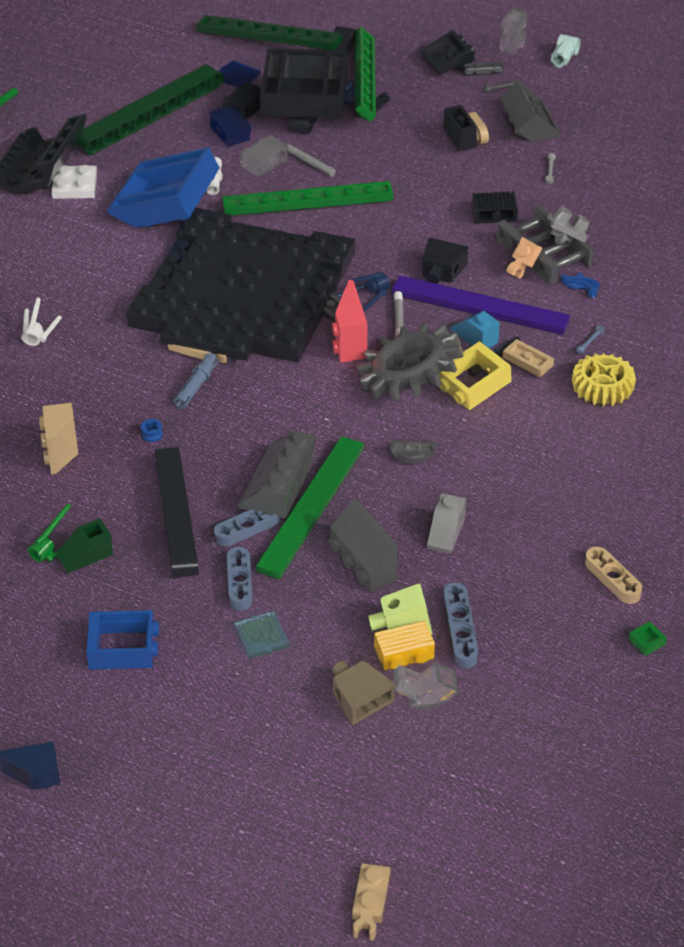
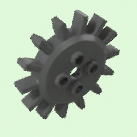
[357,322,464,401]

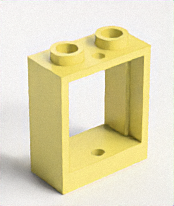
[438,341,512,410]

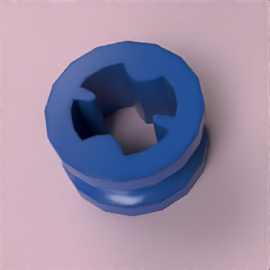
[141,419,163,442]

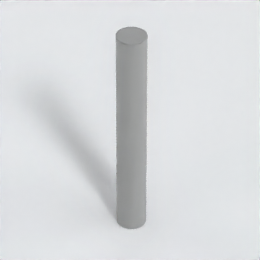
[285,144,336,177]

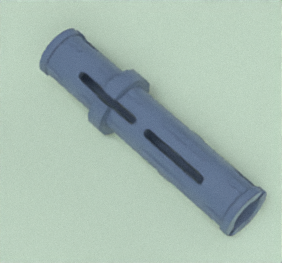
[173,353,219,409]

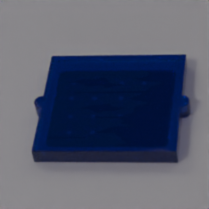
[219,60,261,88]

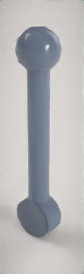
[576,326,605,354]

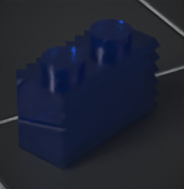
[209,105,252,148]

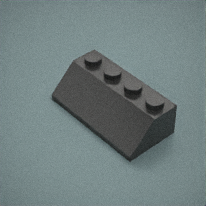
[238,431,316,518]

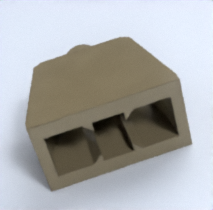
[332,661,395,725]

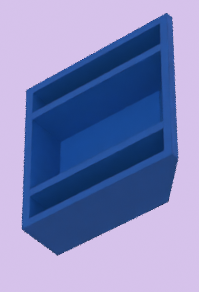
[107,147,220,228]

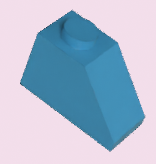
[451,311,500,348]

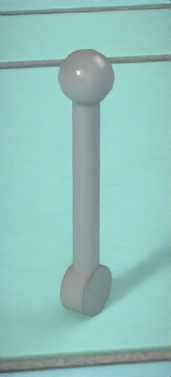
[545,153,556,184]

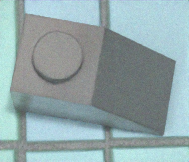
[427,493,466,554]

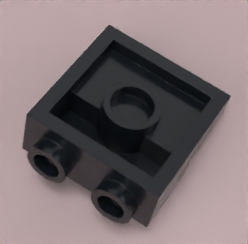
[420,30,476,76]

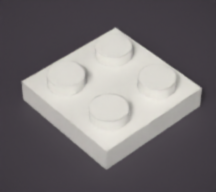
[52,165,97,199]

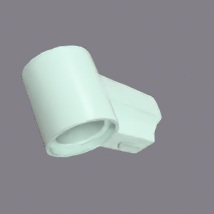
[551,34,581,68]

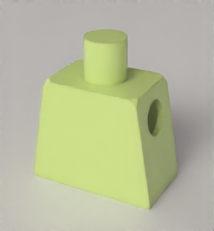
[368,583,432,634]

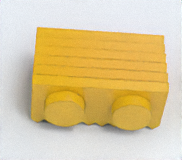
[374,621,435,671]

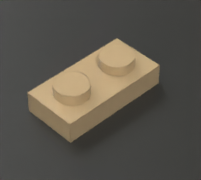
[503,339,554,377]

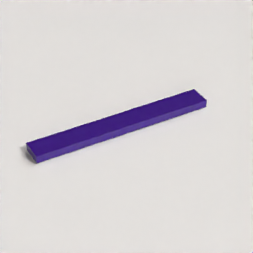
[392,275,570,335]

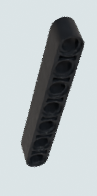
[155,447,199,578]

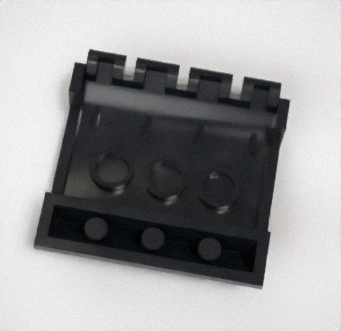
[0,113,87,195]

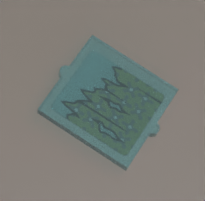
[234,611,290,659]

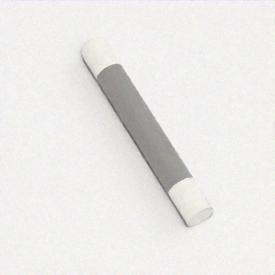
[394,291,404,339]

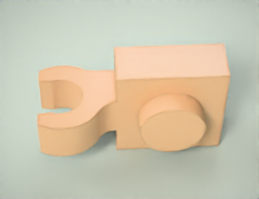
[506,237,542,278]

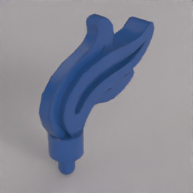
[561,273,600,299]

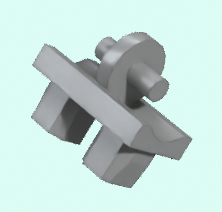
[547,206,589,245]

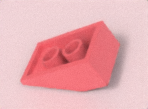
[332,280,367,363]

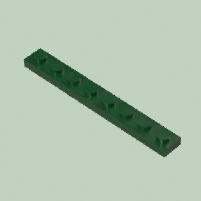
[196,15,343,50]

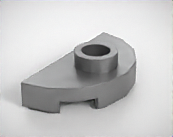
[388,441,437,464]

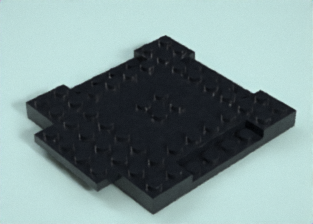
[126,208,355,363]

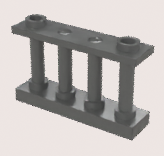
[496,204,593,286]

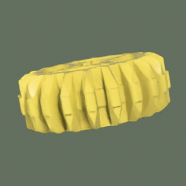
[572,353,636,407]

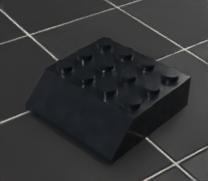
[260,48,348,119]

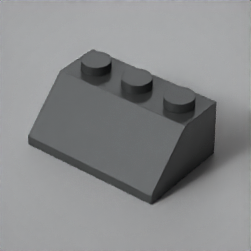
[500,80,561,142]
[329,498,397,592]

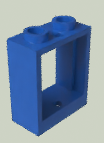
[86,610,159,670]

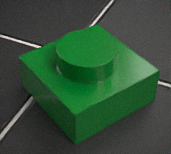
[629,621,667,656]

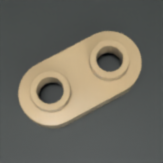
[468,112,489,145]

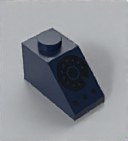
[0,741,61,790]

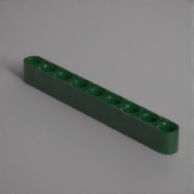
[76,64,224,155]

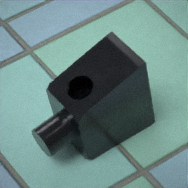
[422,237,469,284]

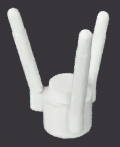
[21,298,62,346]

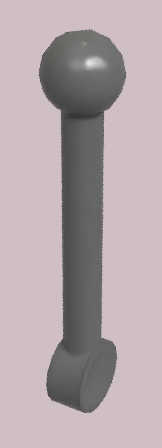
[484,79,523,93]

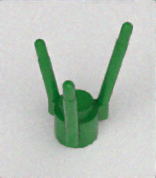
[27,503,71,563]

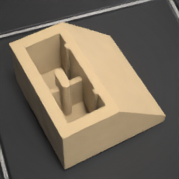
[39,403,78,474]

